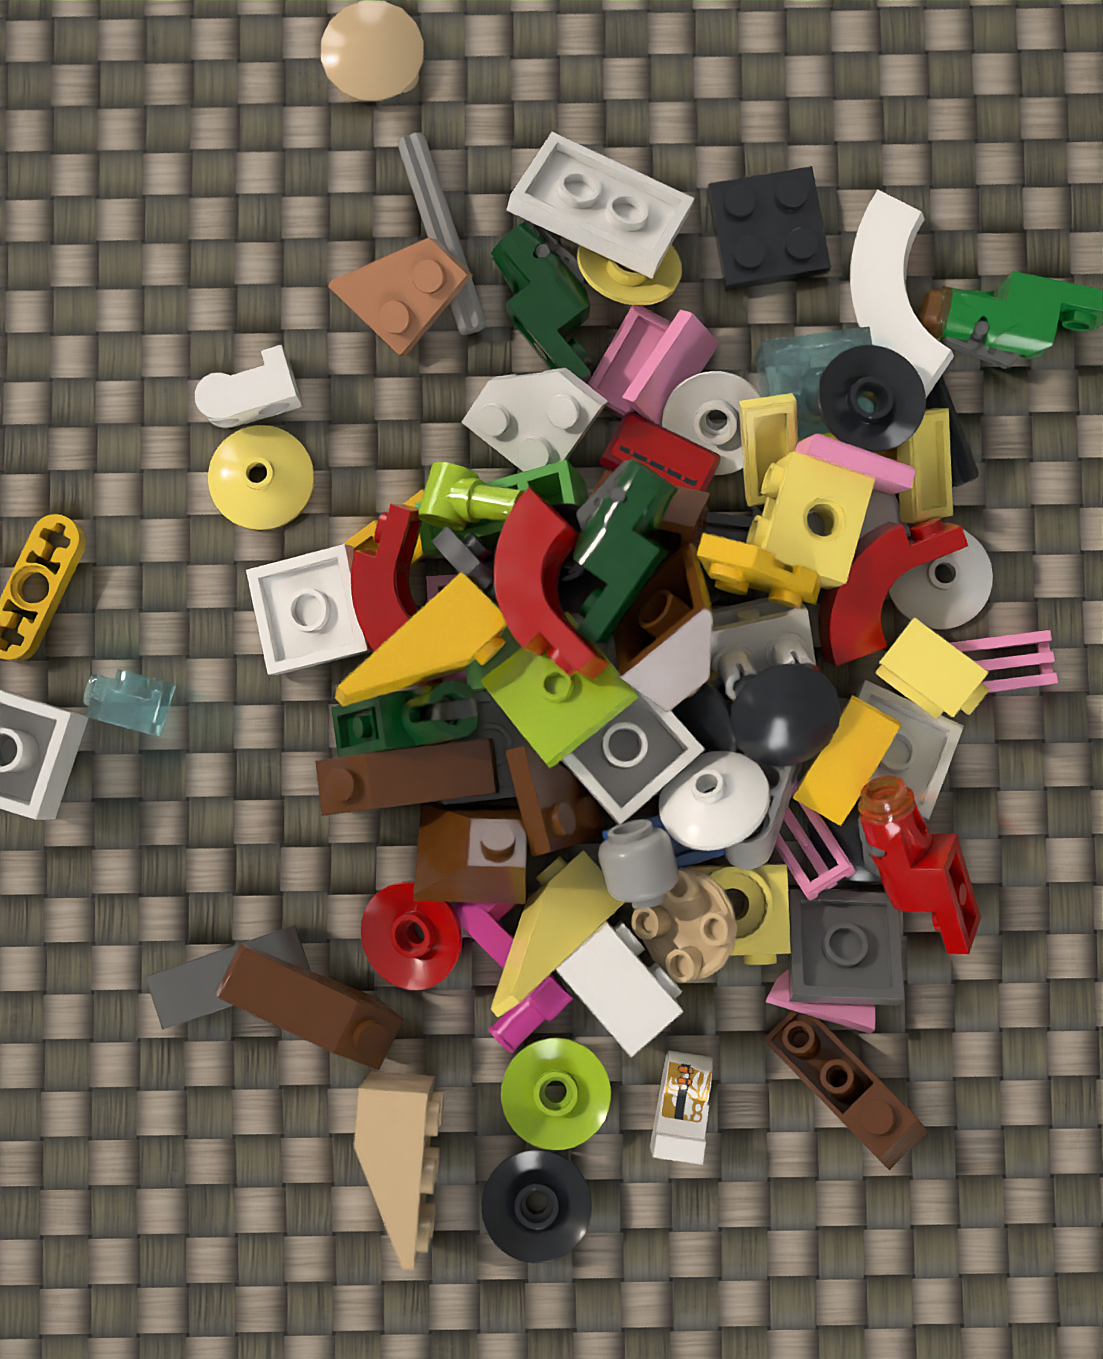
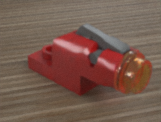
[858,776,981,955]

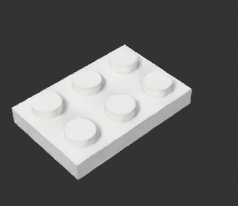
[507,132,694,279]

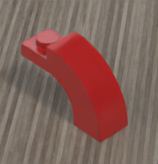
[494,488,610,680]
[351,504,443,687]
[818,518,968,667]

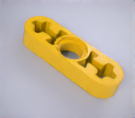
[0,514,86,662]

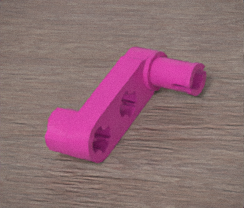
[449,902,574,1054]

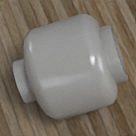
[598,820,679,909]

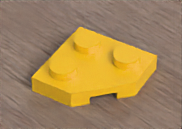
[697,533,821,608]

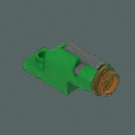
[919,271,1103,368]

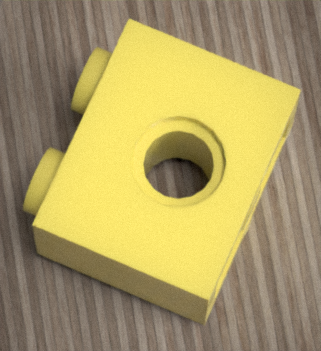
[746,451,875,590]
[875,618,990,719]
[679,863,791,965]

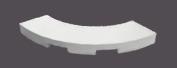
[850,190,954,398]

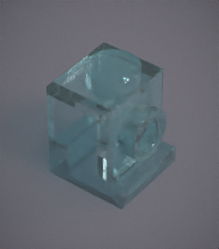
[84,669,176,736]

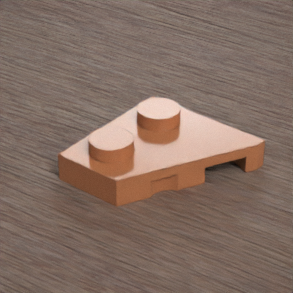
[328,238,473,356]

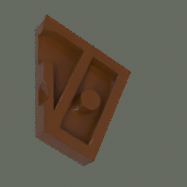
[505,745,602,856]

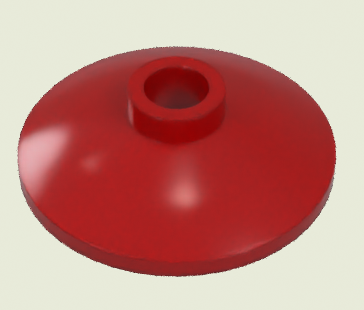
[361,881,462,990]

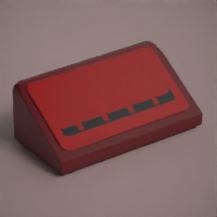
[599,411,721,492]

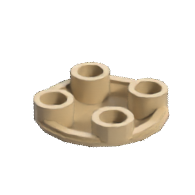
[321,0,424,101]
[631,868,737,983]

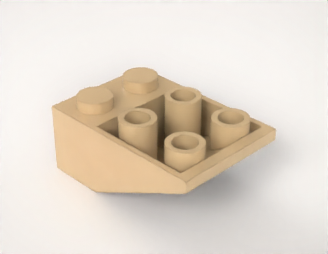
[354,1071,444,1270]

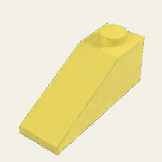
[491,850,625,1017]

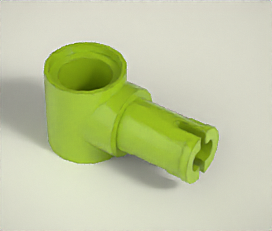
[417,462,524,531]

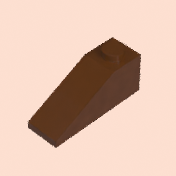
[315,738,499,816]
[215,943,404,1070]

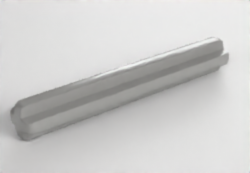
[398,133,486,335]

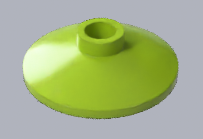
[501,1037,611,1150]

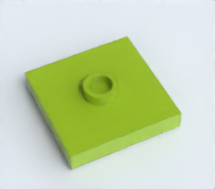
[480,611,638,768]

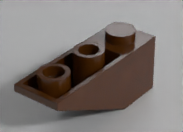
[763,1010,928,1170]

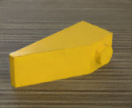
[335,572,507,706]

